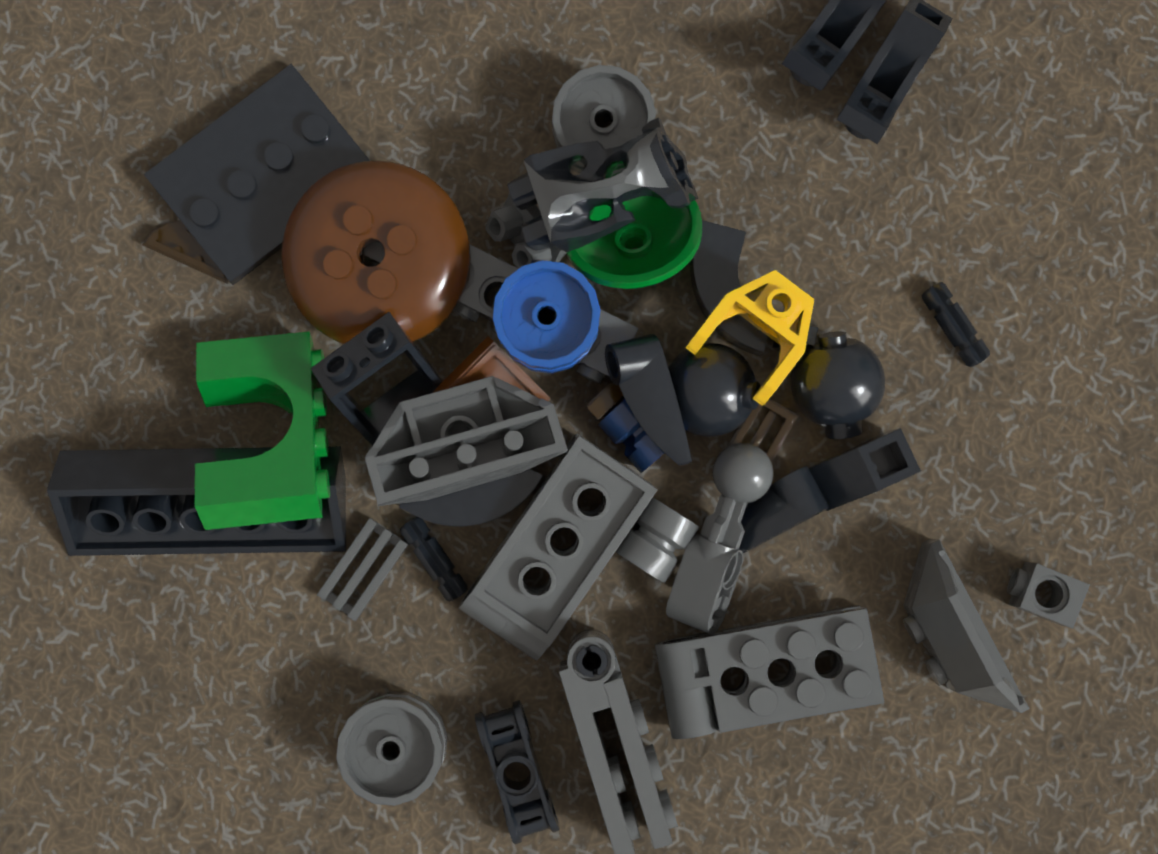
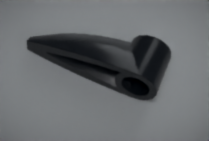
[605,334,692,466]
[739,466,829,554]

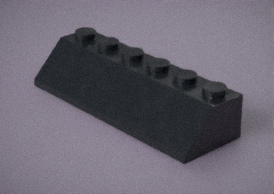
[47,446,346,556]

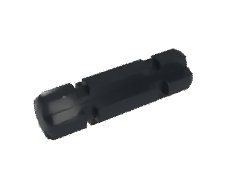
[921,282,990,367]
[400,517,468,602]

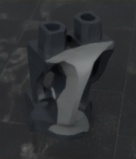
[507,117,699,253]

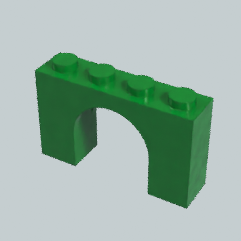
[195,331,330,530]

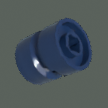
[598,400,664,473]

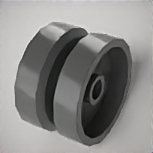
[552,65,656,177]
[336,691,448,806]

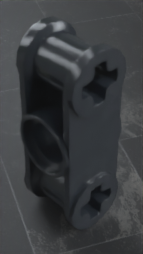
[475,700,560,844]

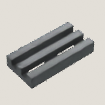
[317,518,408,621]

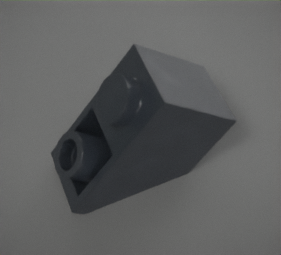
[808,428,921,511]

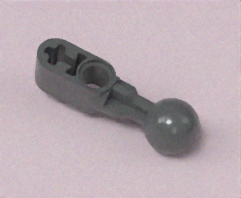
[666,443,773,635]

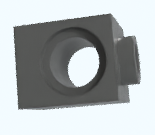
[1007,562,1090,629]

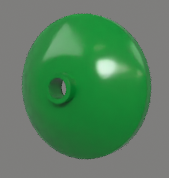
[566,177,702,289]

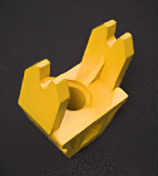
[686,270,814,406]

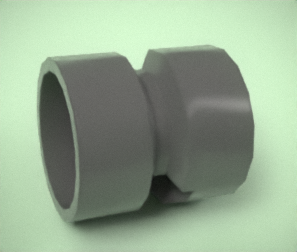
[615,498,700,583]

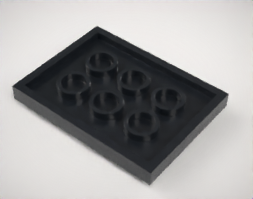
[144,63,370,285]

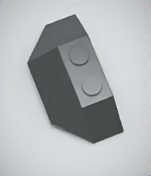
[365,376,568,506]
[903,539,1030,713]

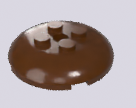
[282,161,471,344]

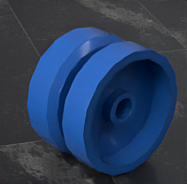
[493,260,600,373]

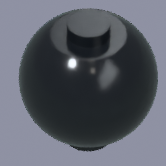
[791,331,885,439]
[668,343,761,437]

